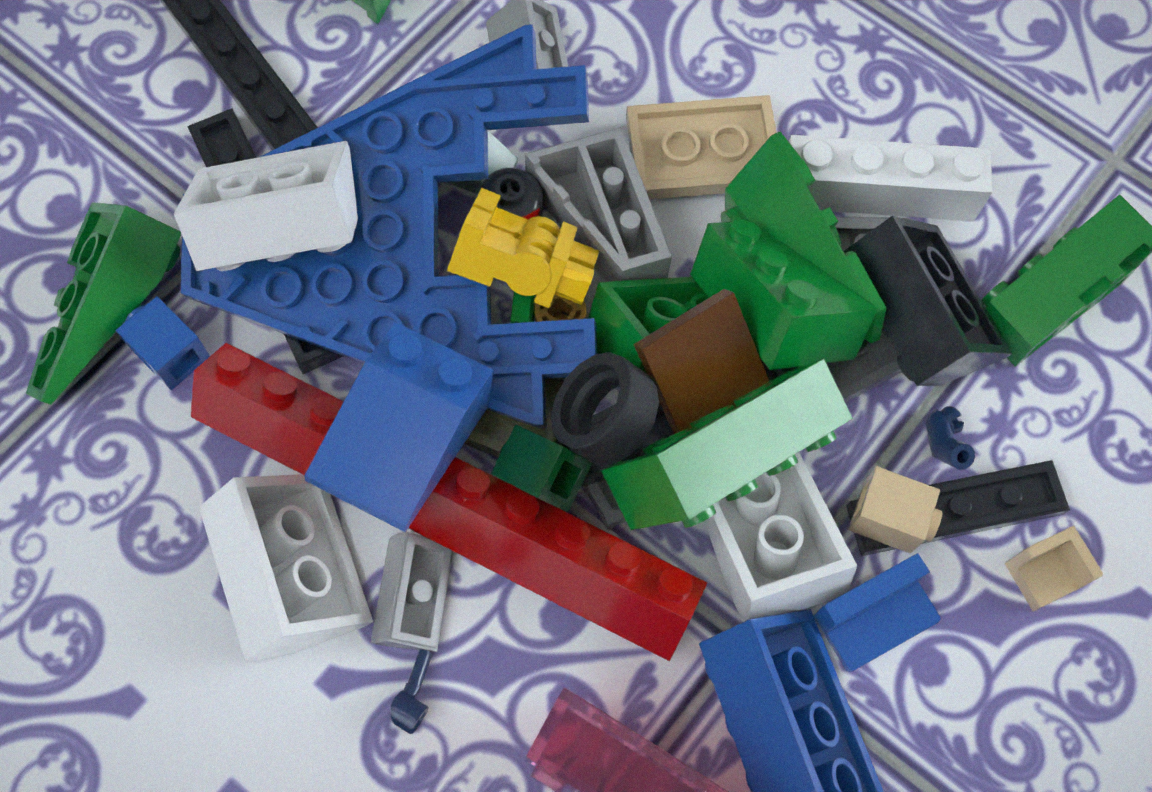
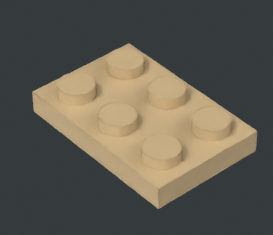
[626,95,777,200]

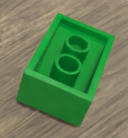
[588,277,709,373]

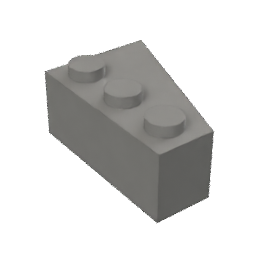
[525,127,672,282]

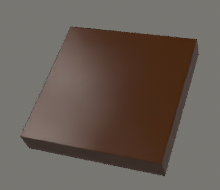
[633,289,769,434]

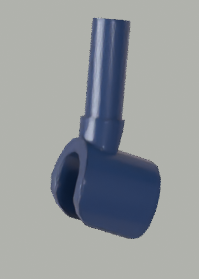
[391,649,433,734]

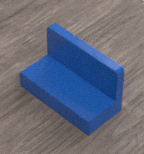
[813,553,941,672]

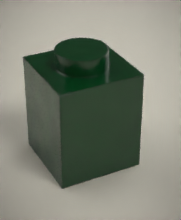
[491,424,592,512]

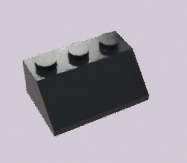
[843,216,1012,386]

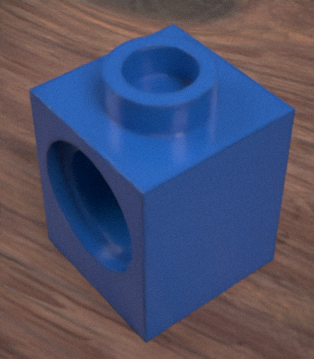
[116,296,210,390]

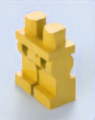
[447,188,599,308]

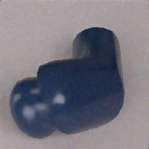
[925,406,975,470]

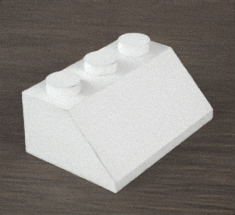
[174,141,358,271]
[199,474,373,662]

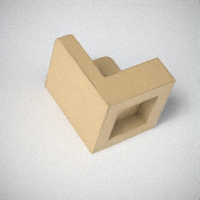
[1004,525,1103,612]

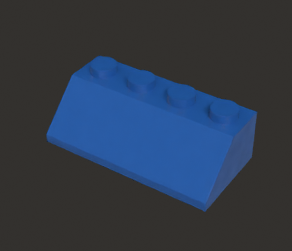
[699,609,884,792]

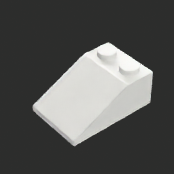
[705,452,857,622]

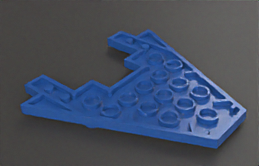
[181,24,598,428]

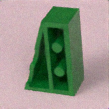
[690,219,879,370]

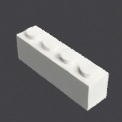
[789,135,993,221]

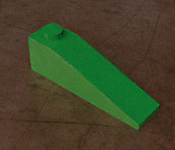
[721,131,886,343]
[26,202,181,405]

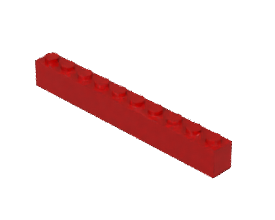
[191,343,708,662]

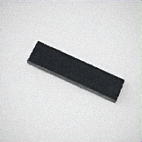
[846,460,1070,556]

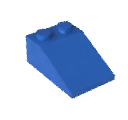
[305,322,494,532]

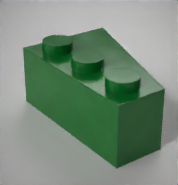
[981,194,1152,367]

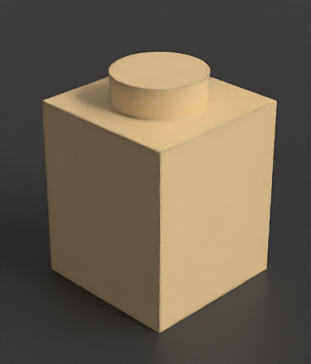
[848,466,942,554]

